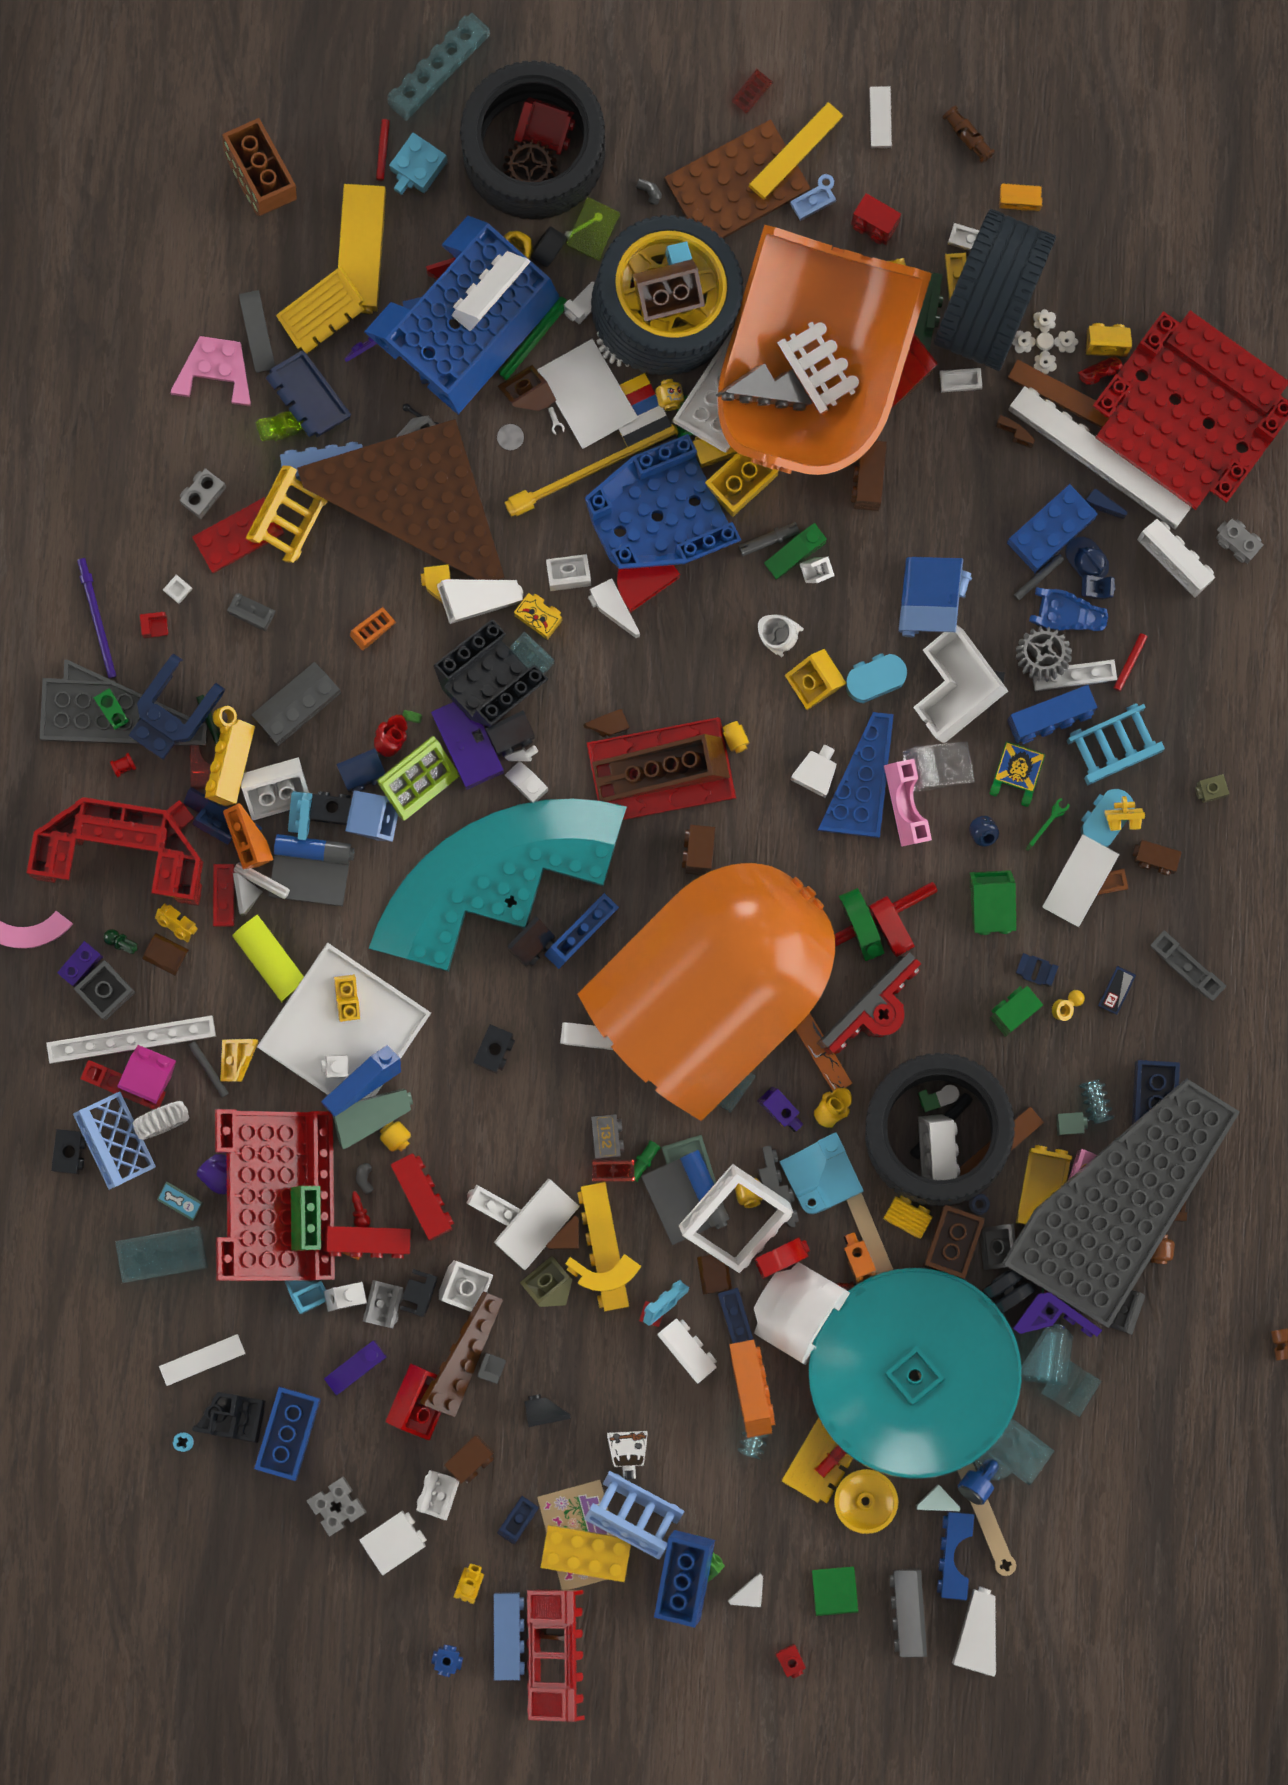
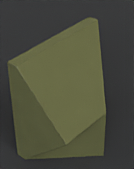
[520,1256,573,1307]

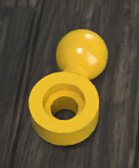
[1052,990,1085,1021]

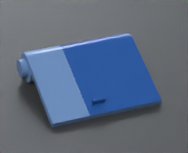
[898,557,963,637]

